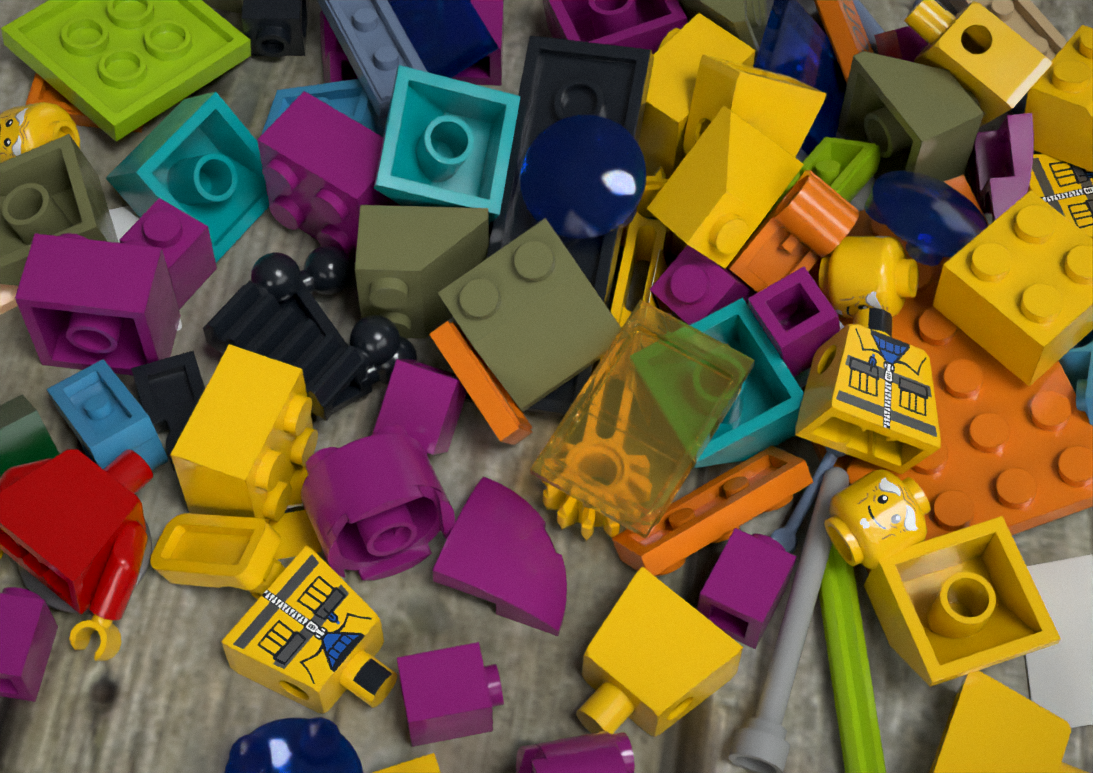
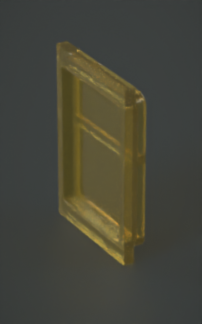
[530,299,755,539]

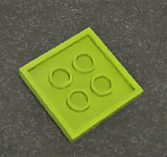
[1,0,251,142]

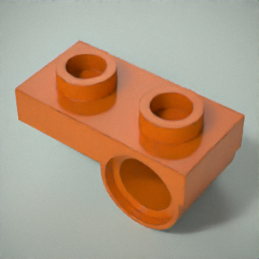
[726,170,859,293]

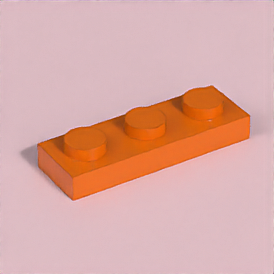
[612,445,814,576]

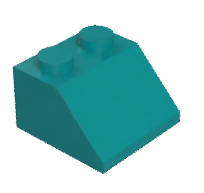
[374,65,521,225]
[106,91,269,263]
[630,298,804,468]

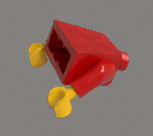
[0,449,154,661]

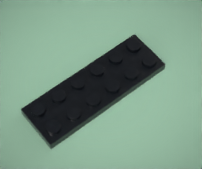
[464,35,654,421]

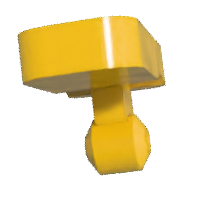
[150,513,285,599]

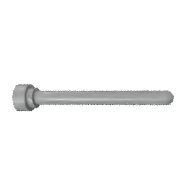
[729,467,849,773]

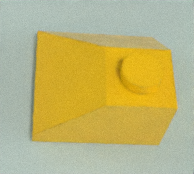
[647,105,804,269]

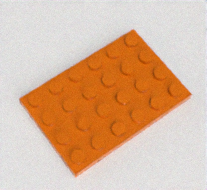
[736,175,1093,575]

